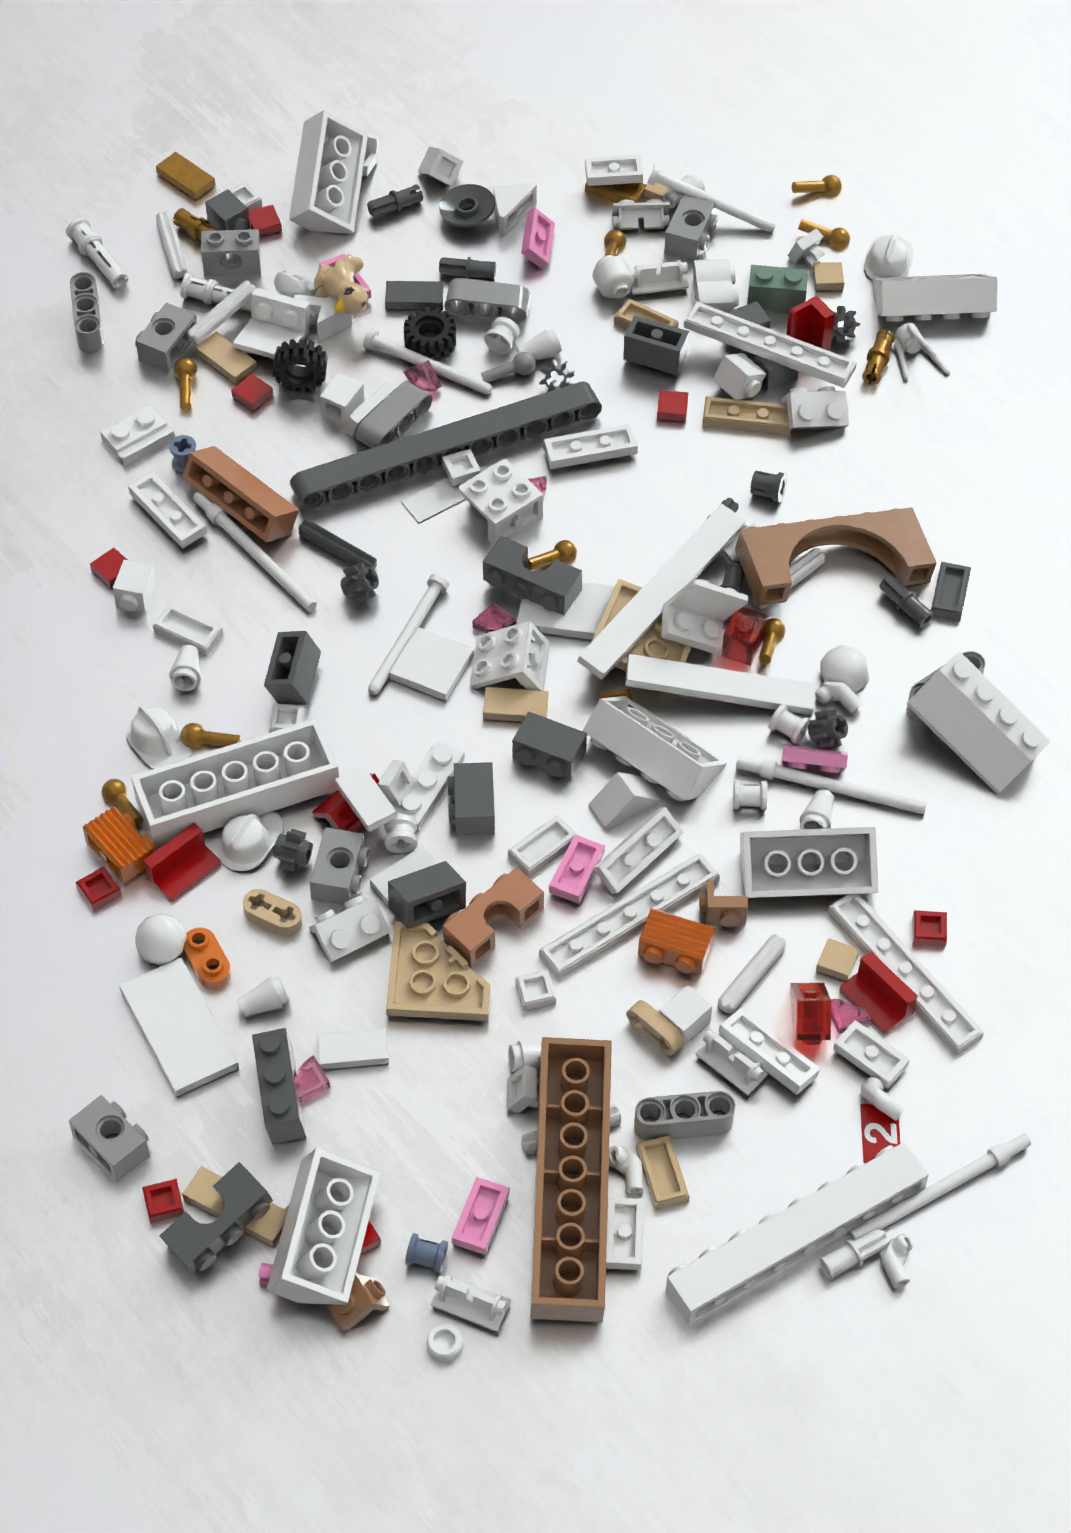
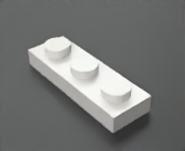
[544,424,638,469]
[128,471,207,549]
[393,740,465,831]
[593,807,684,894]
[718,1008,820,1095]

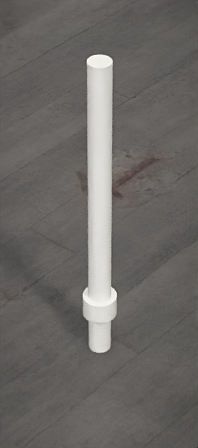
[193,491,317,612]
[736,755,927,815]
[849,1133,1032,1241]

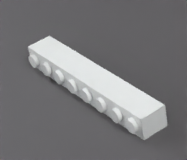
[665,1142,929,1326]

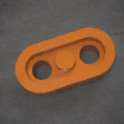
[183,927,231,989]

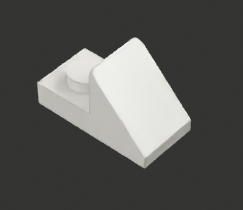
[294,294,353,342]

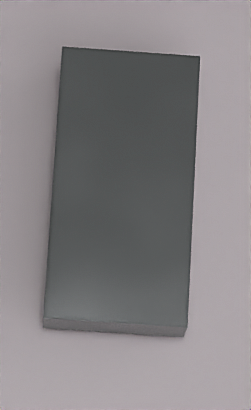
[385,281,444,310]
[931,561,971,621]

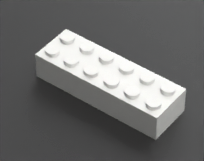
[131,718,339,848]

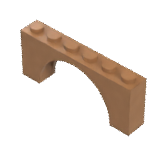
[735,507,937,606]

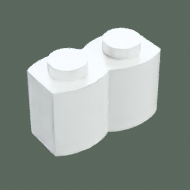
[693,259,739,312]

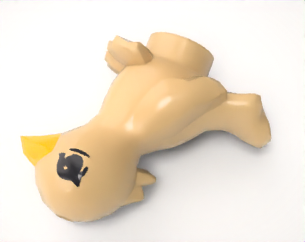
[314,254,368,315]

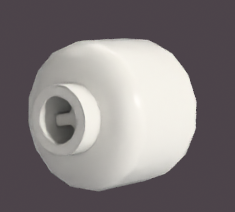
[592,255,634,299]

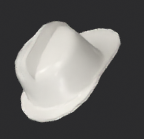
[864,235,914,281]
[126,705,191,769]
[218,811,283,872]

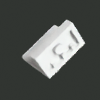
[233,288,310,360]
[459,459,543,545]
[661,579,748,654]
[470,621,549,691]

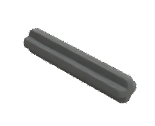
[298,519,377,569]

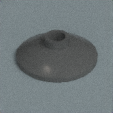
[439,184,495,227]

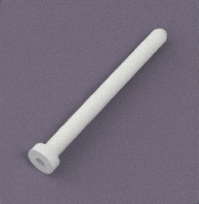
[647,164,776,232]
[363,328,493,395]
[368,574,449,695]

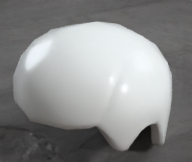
[274,270,320,298]
[820,645,870,693]
[135,914,187,965]

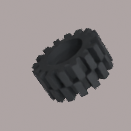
[403,307,456,361]
[273,339,328,392]

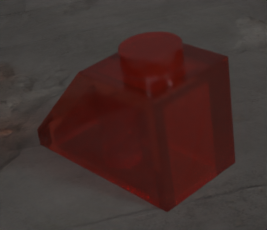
[721,607,773,666]
[790,982,831,1045]

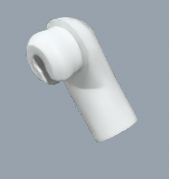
[861,1077,906,1121]
[881,1234,913,1289]

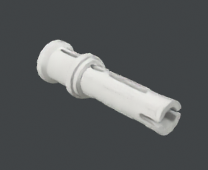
[66,218,128,289]
[180,273,252,312]

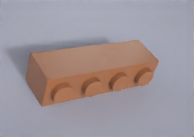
[182,446,299,542]

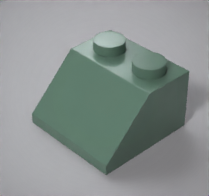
[747,264,808,314]

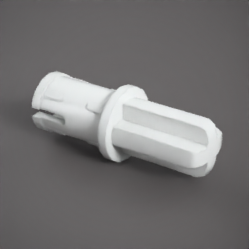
[819,1229,889,1279]

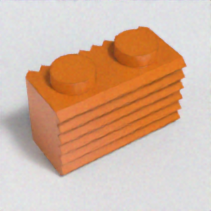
[83,806,156,885]
[638,908,715,975]

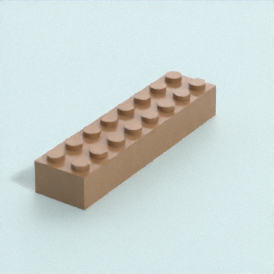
[530,1037,612,1322]

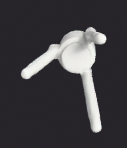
[893,323,950,380]

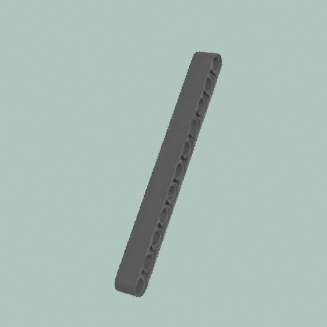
[289,381,602,511]

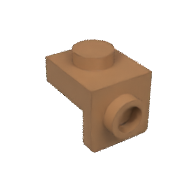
[699,880,748,927]
[326,1274,389,1331]

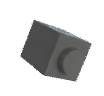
[205,189,250,230]

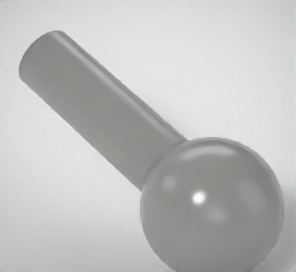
[481,352,536,383]

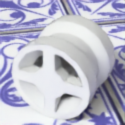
[484,317,520,354]
[384,814,418,854]

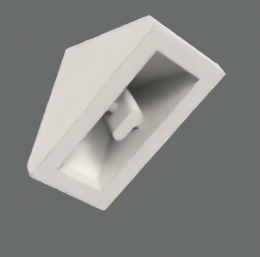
[493,182,537,238]
[589,772,661,831]

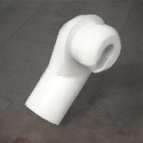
[815,681,863,714]
[609,1145,643,1195]

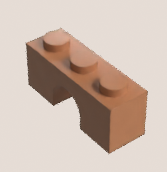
[443,867,544,968]

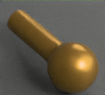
[791,175,842,196]
[798,219,851,249]
[604,230,627,257]
[174,357,197,409]
[527,540,577,571]
[759,618,786,664]
[180,723,241,748]
[101,779,144,827]

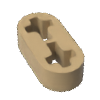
[243,889,302,936]
[626,1000,685,1056]

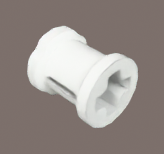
[768,704,811,744]
[733,780,768,810]

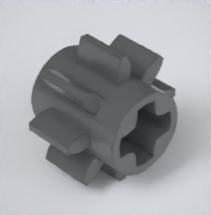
[832,306,860,343]
[539,359,576,392]
[340,562,379,603]
[808,709,848,749]
[273,829,313,872]

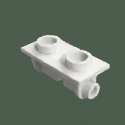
[612,199,670,230]
[630,260,689,295]
[695,1030,769,1096]
[431,1274,511,1332]

